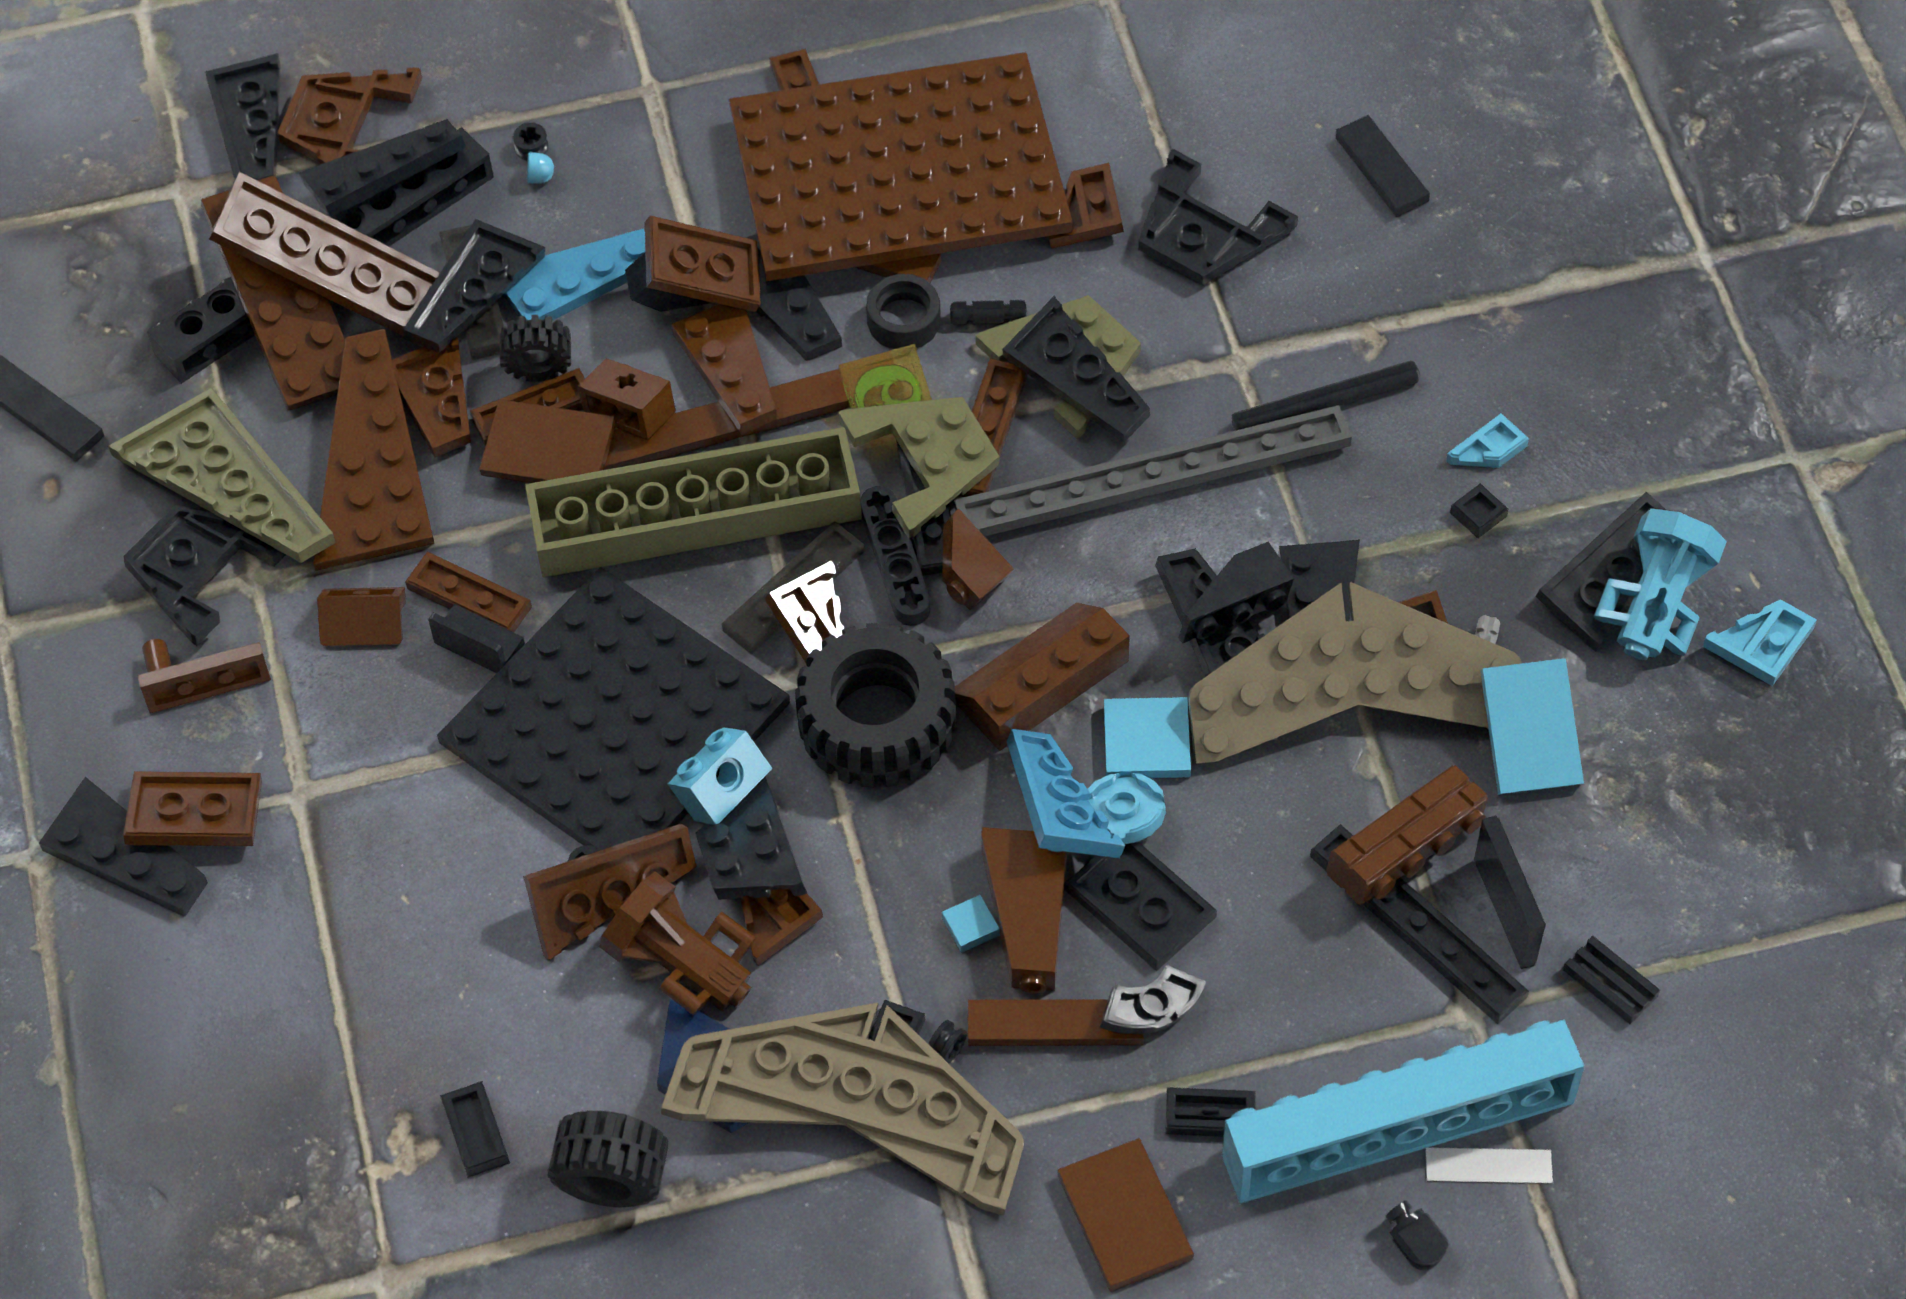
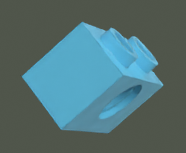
[668,727,773,825]

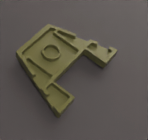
[976,295,1141,439]
[838,397,1000,538]

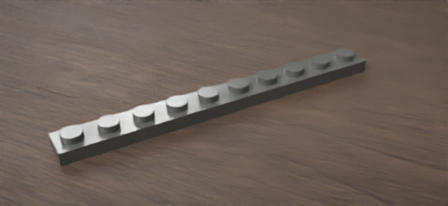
[954,405,1352,536]

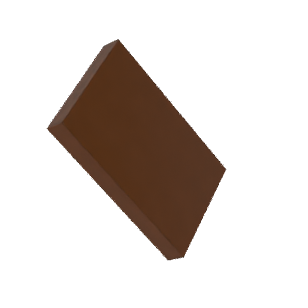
[644,215,761,312]
[479,399,616,483]
[123,771,262,846]
[1057,1138,1194,1292]

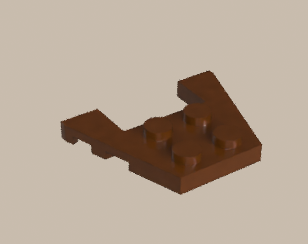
[277,67,422,164]

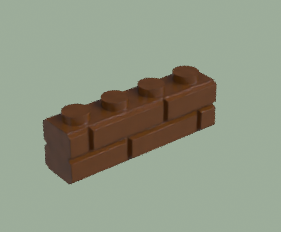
[1326,765,1488,905]

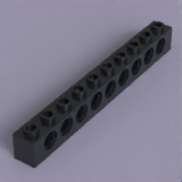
[147,127,494,384]

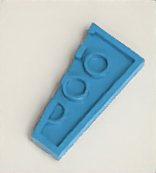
[503,229,645,321]
[1007,729,1125,858]

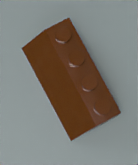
[955,602,1130,751]

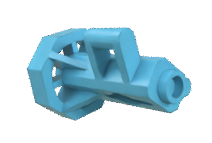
[1594,508,1727,660]

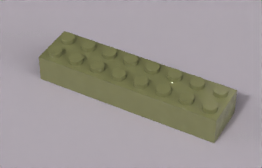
[525,427,862,578]

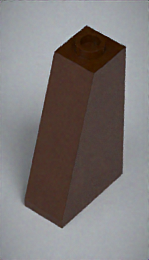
[981,827,1067,994]

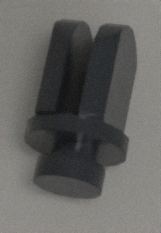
[1385,1200,1448,1270]

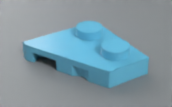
[1703,599,1817,686]

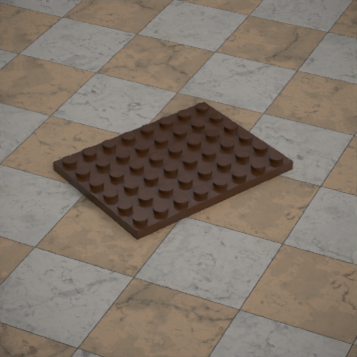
[729,52,1073,281]

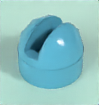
[527,152,554,184]

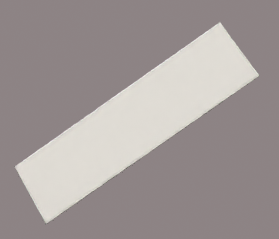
[1426,1148,1553,1183]

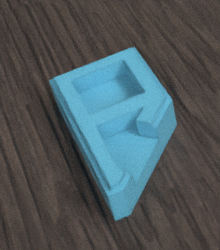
[1446,414,1529,468]

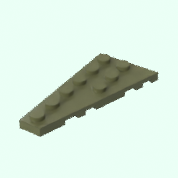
[108,388,336,563]

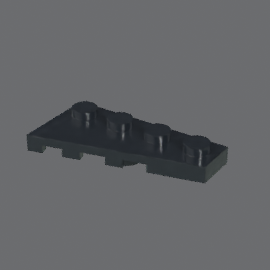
[205,53,281,181]
[403,219,545,353]
[746,234,842,361]
[1003,296,1150,443]

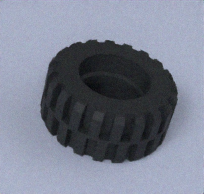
[795,623,956,788]

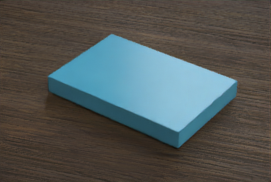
[1480,658,1584,795]

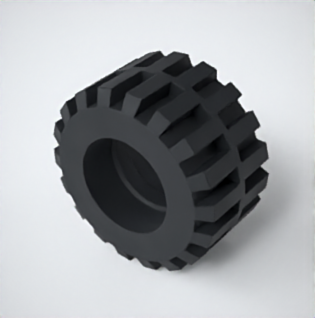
[548,1110,669,1208]

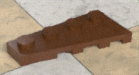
[671,304,777,435]
[523,824,697,960]

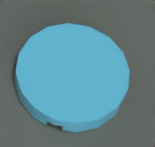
[1088,773,1166,844]

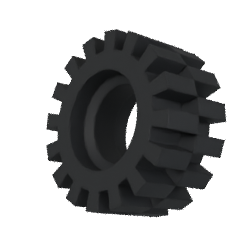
[500,315,571,382]

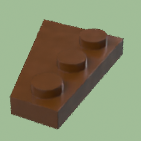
[392,336,471,458]

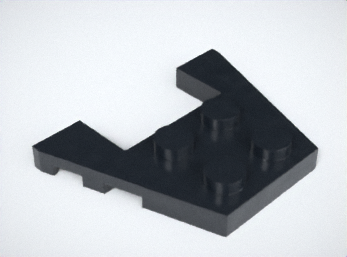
[1138,149,1298,286]
[123,505,286,646]

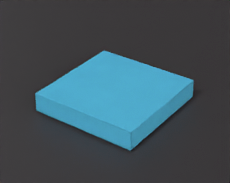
[1104,697,1191,778]

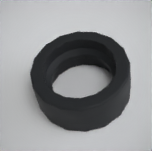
[866,274,941,351]

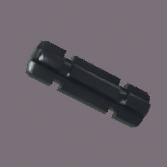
[950,300,1027,325]

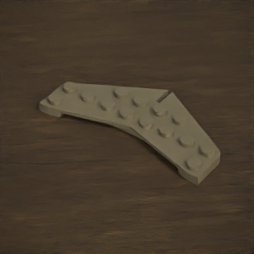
[1188,582,1522,764]
[661,1003,1024,1216]

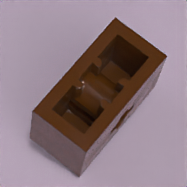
[578,358,676,439]

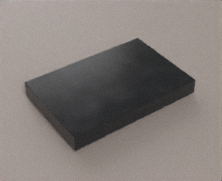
[1474,815,1546,969]
[1065,842,1217,971]

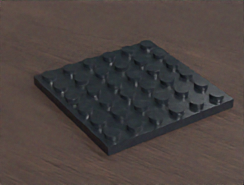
[437,567,790,850]

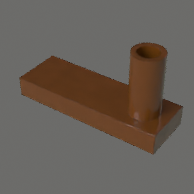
[138,639,271,713]

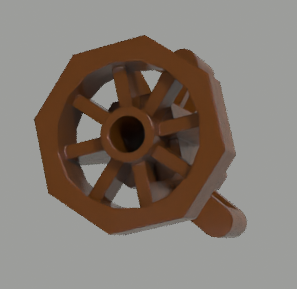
[599,872,757,1016]

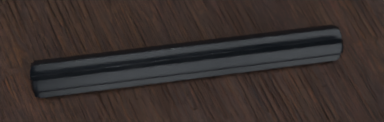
[1231,360,1420,431]

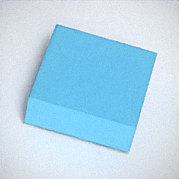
[942,895,1000,953]

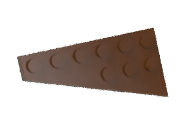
[313,329,435,571]

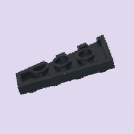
[299,119,466,218]
[1535,492,1666,652]
[1278,540,1360,622]
[1155,548,1265,677]
[39,777,208,917]

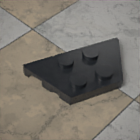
[695,777,807,900]

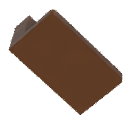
[317,587,406,646]

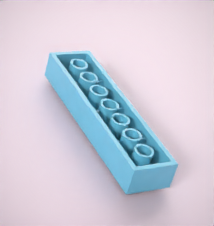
[1222,1020,1585,1204]

